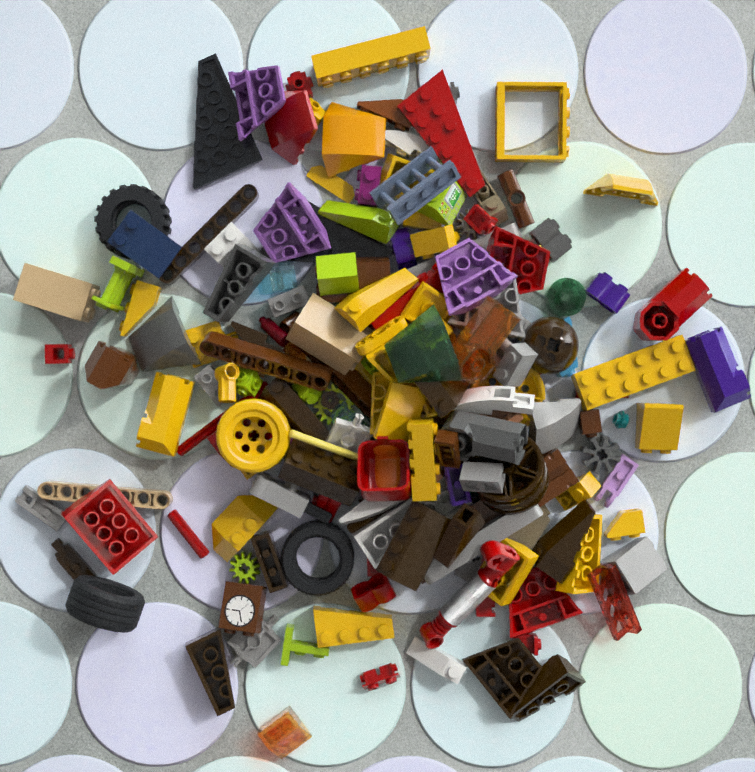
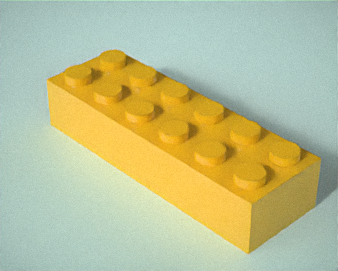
[311,26,431,88]
[571,334,696,411]

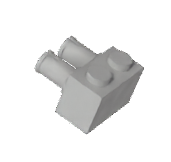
[486,334,538,387]

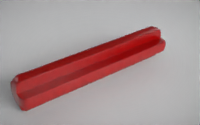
[167,509,209,559]

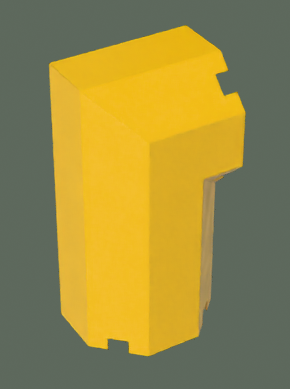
[136,372,196,457]

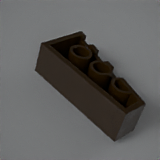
[185,627,235,717]

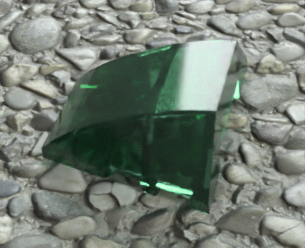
[384,304,462,383]

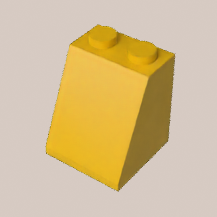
[635,403,684,454]

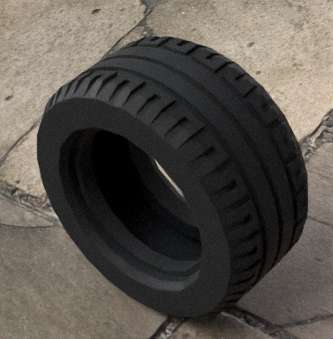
[281,520,354,596]
[65,575,145,633]

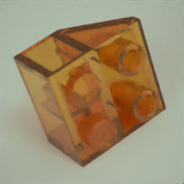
[257,705,312,759]

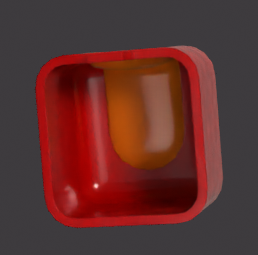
[357,436,412,502]

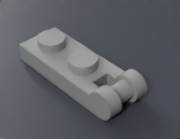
[14,485,66,532]

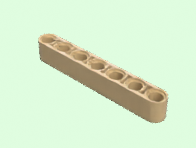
[37,480,173,509]

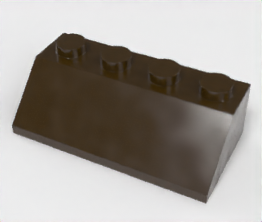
[376,501,451,592]

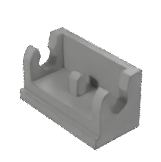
[459,462,505,493]

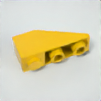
[119,280,162,337]

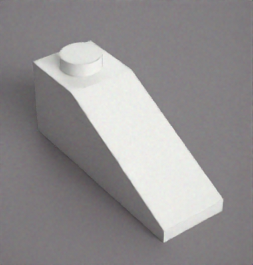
[406,636,467,684]

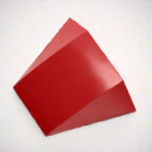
[264,90,318,165]
[487,226,550,294]
[509,567,583,638]

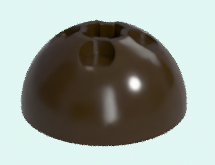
[521,317,579,375]

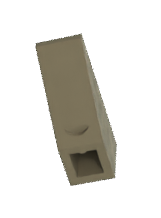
[473,168,509,226]

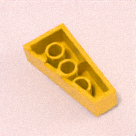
[313,606,395,648]

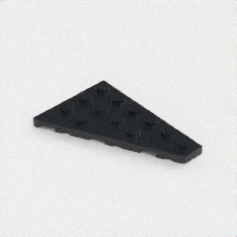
[192,53,263,190]
[259,201,393,263]

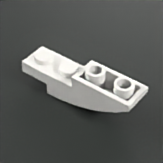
[385,130,443,165]
[453,386,535,415]

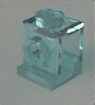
[331,401,357,424]

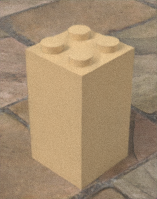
[13,262,101,323]
[286,293,374,375]

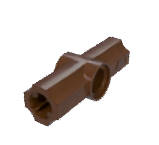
[497,169,535,229]

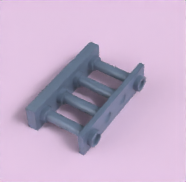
[369,146,461,225]

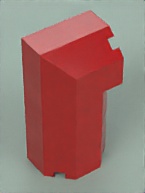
[632,267,713,341]

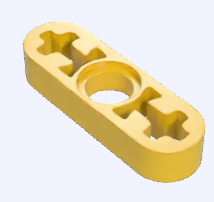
[355,316,408,356]

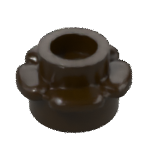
[321,391,340,410]

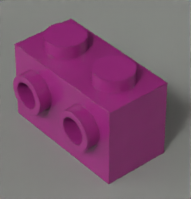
[355,165,381,208]

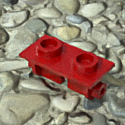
[360,663,401,691]

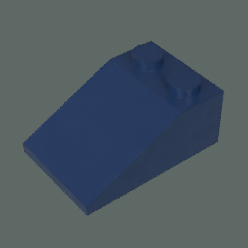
[107,210,182,279]

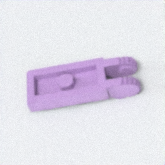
[594,454,639,508]

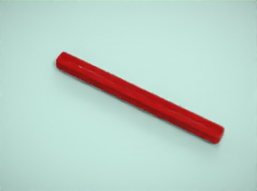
[177,381,268,456]

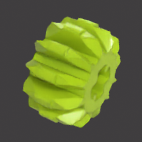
[229,551,261,584]

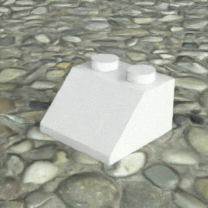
[204,222,260,268]

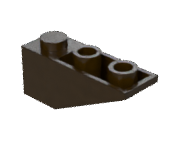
[433,503,485,569]

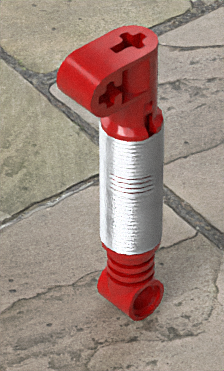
[419,540,520,649]

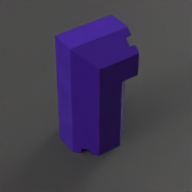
[685,326,751,413]

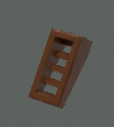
[434,430,461,469]

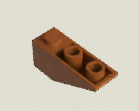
[357,99,412,132]

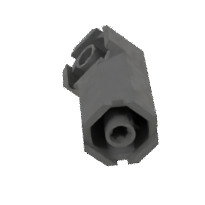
[441,410,528,465]

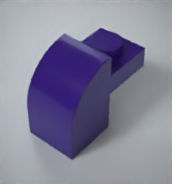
[390,227,417,270]

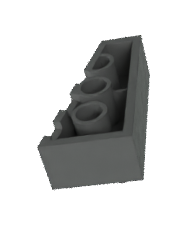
[203,244,276,322]

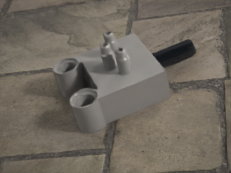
[248,472,332,524]

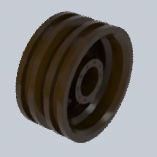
[469,437,549,515]

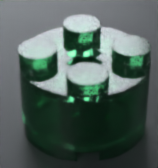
[544,278,586,317]

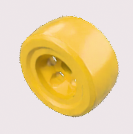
[216,398,291,473]

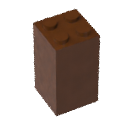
[315,256,390,303]

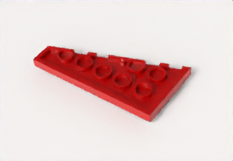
[397,69,485,198]

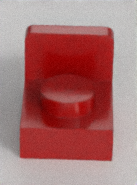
[464,204,498,235]
[513,633,542,656]

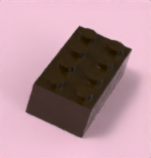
[278,438,359,507]

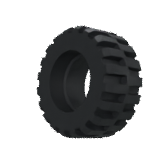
[94,184,172,260]

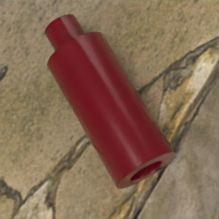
[259,316,290,347]

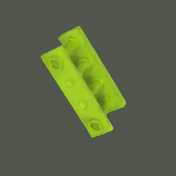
[91,255,145,313]

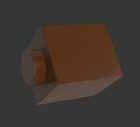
[579,409,602,438]

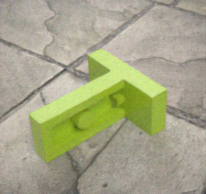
[280,623,330,666]

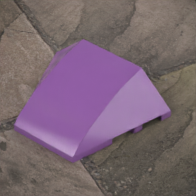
[228,65,286,141]
[253,182,331,263]
[435,238,518,316]

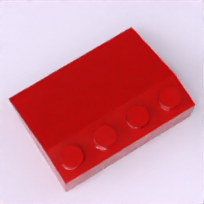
[61,479,158,575]

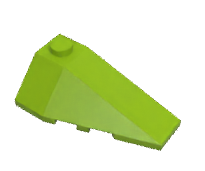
[318,200,402,244]

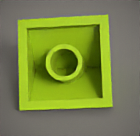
[316,252,359,296]

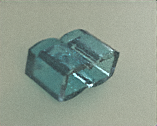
[258,262,298,295]

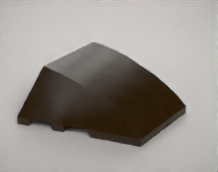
[462,637,543,720]

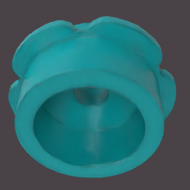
[612,411,629,429]

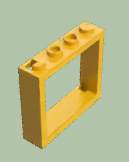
[495,81,570,163]

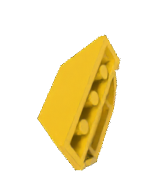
[211,495,278,563]

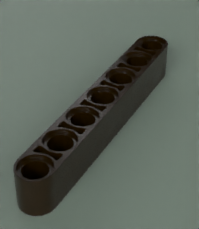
[159,184,259,285]

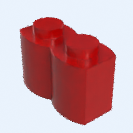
[351,573,397,612]

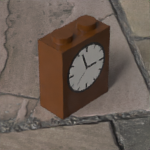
[218,581,268,637]

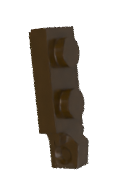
[51,538,97,580]

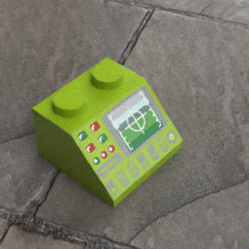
[418,182,467,226]

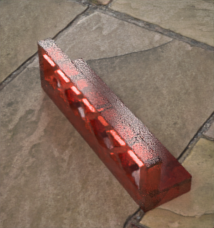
[587,563,642,641]

